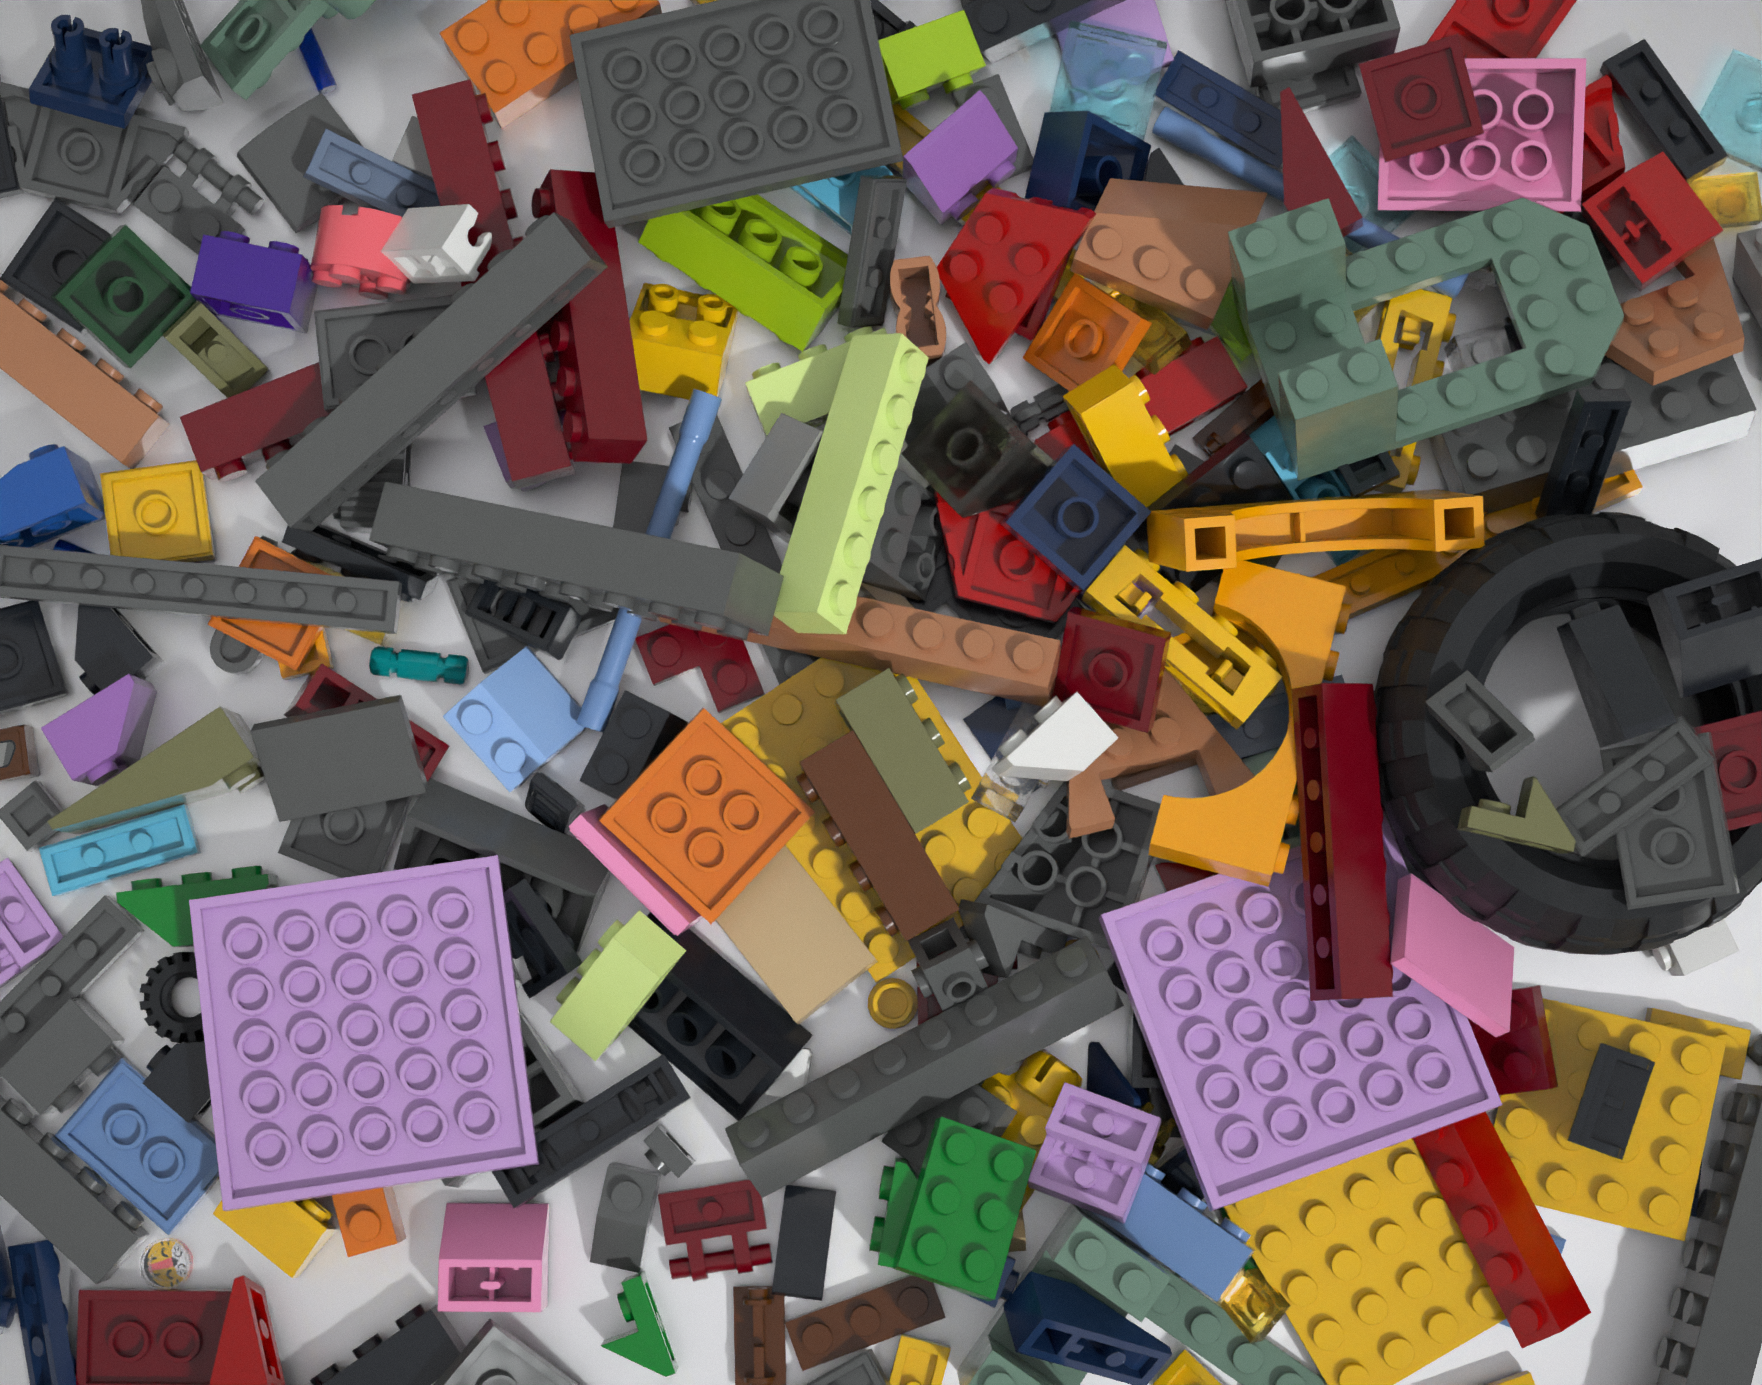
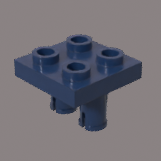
[29,15,154,129]

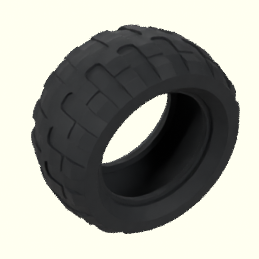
[1374,512,1762,955]

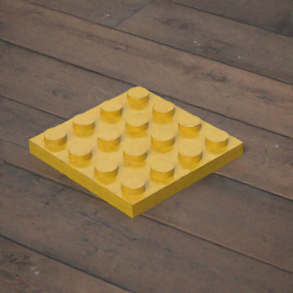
[1494,998,1727,1241]

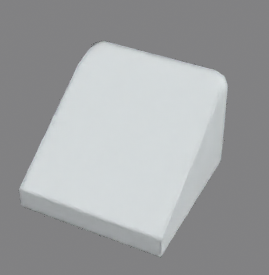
[765,1048,813,1098]

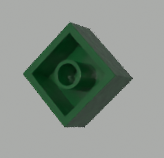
[50,225,196,368]

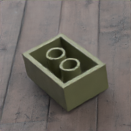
[834,668,971,834]

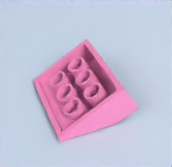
[1378,58,1586,212]

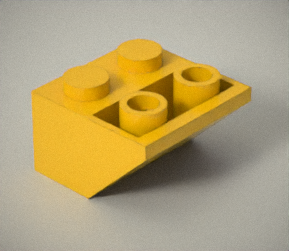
[629,283,739,400]
[213,1198,337,1278]

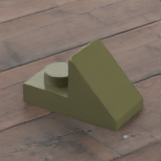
[163,300,269,398]
[1457,776,1576,854]

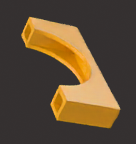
[1148,560,1352,887]

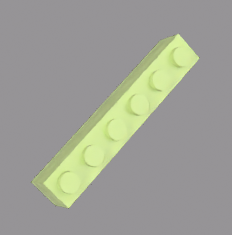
[774,333,929,634]

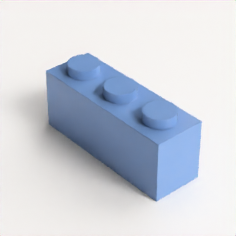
[1090,1162,1255,1302]

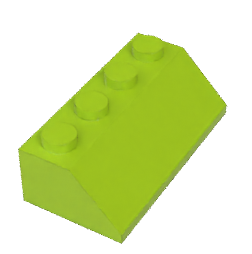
[638,194,848,352]

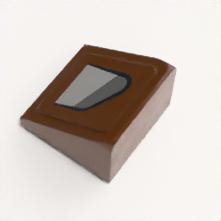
[0,725,39,782]

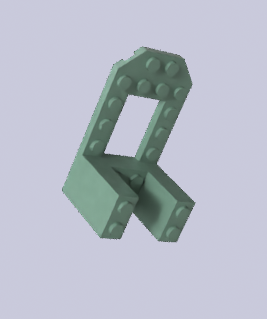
[1228,198,1624,481]
[957,1204,1326,1385]

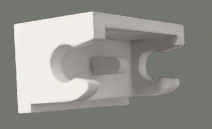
[381,204,492,284]

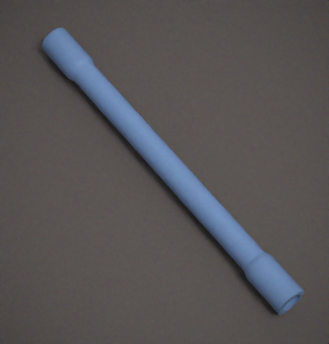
[1152,107,1470,300]
[576,389,722,733]

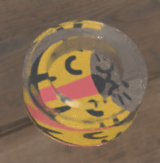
[139,1238,193,1289]

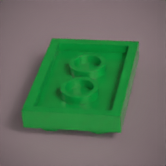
[892,1116,1037,1302]

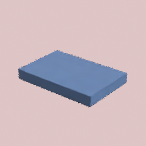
[54,1057,219,1235]

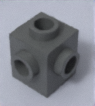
[908,918,989,1012]

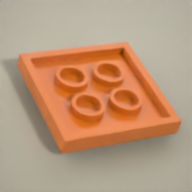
[598,707,815,924]

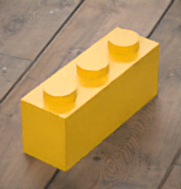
[1063,364,1189,508]

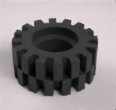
[139,952,204,1043]

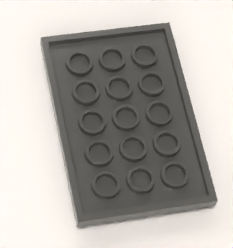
[570,0,904,228]

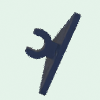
[1087,1042,1151,1109]

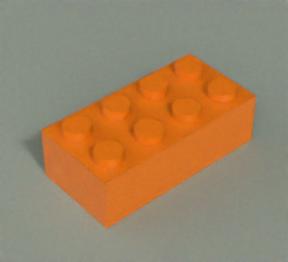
[439,0,662,129]

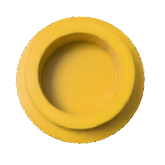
[868,978,918,1029]

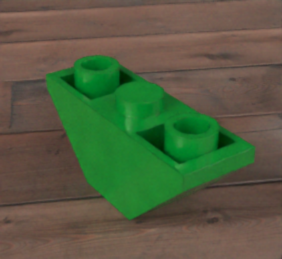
[116,866,278,947]

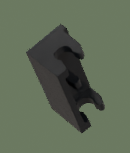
[1567,1043,1655,1160]

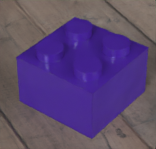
[190,231,318,334]

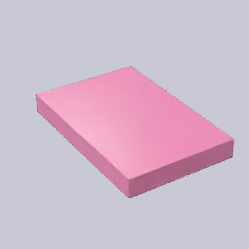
[569,804,703,936]
[1390,873,1514,1037]

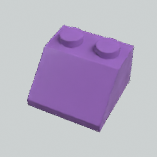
[902,90,1018,225]
[41,674,157,786]

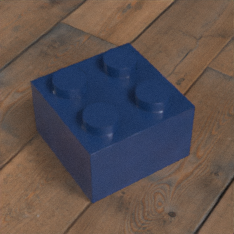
[1000,444,1151,591]

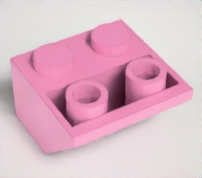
[438,1203,549,1312]

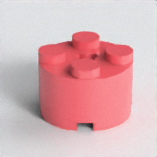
[310,205,411,300]

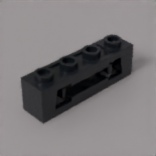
[492,1054,691,1208]

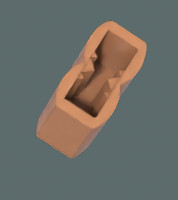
[890,256,946,367]

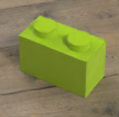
[879,10,986,110]

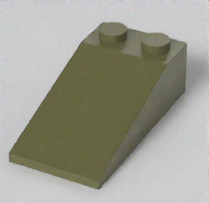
[47,706,265,834]

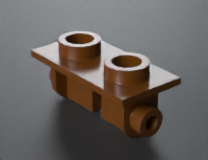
[1192,378,1274,458]
[733,1285,786,1385]

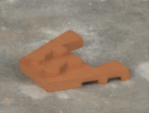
[1605,238,1745,386]
[1066,669,1255,839]

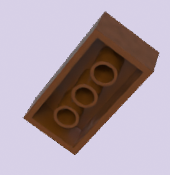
[796,730,959,941]

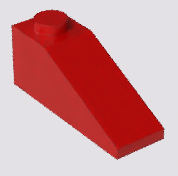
[209,1275,285,1385]

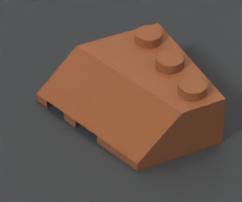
[1070,178,1267,330]

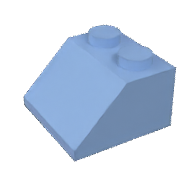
[443,646,587,792]

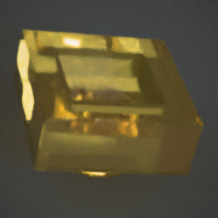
[1220,1268,1291,1343]

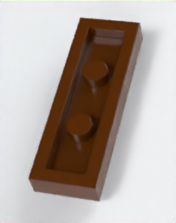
[785,1274,946,1371]

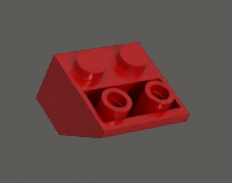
[1580,152,1723,292]

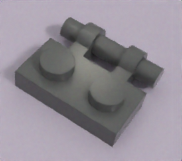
[133,140,264,255]

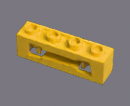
[1374,289,1456,493]
[1081,545,1283,730]

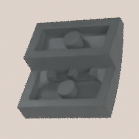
[237,93,363,233]

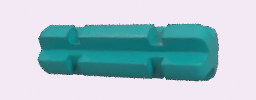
[369,646,469,685]

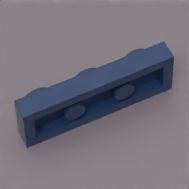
[1153,50,1283,169]
[7,1239,76,1385]

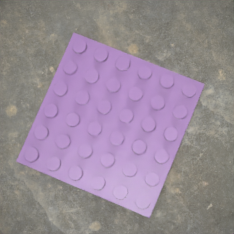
[1099,816,1502,1212]
[189,855,539,1211]

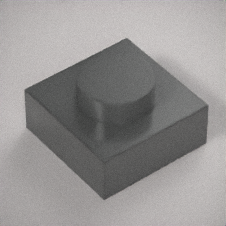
[0,780,63,852]
[643,1124,695,1178]

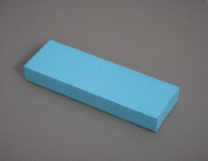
[39,804,201,897]

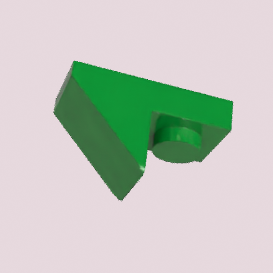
[600,1271,678,1377]

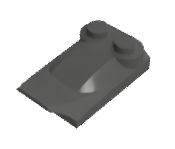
[141,0,224,112]

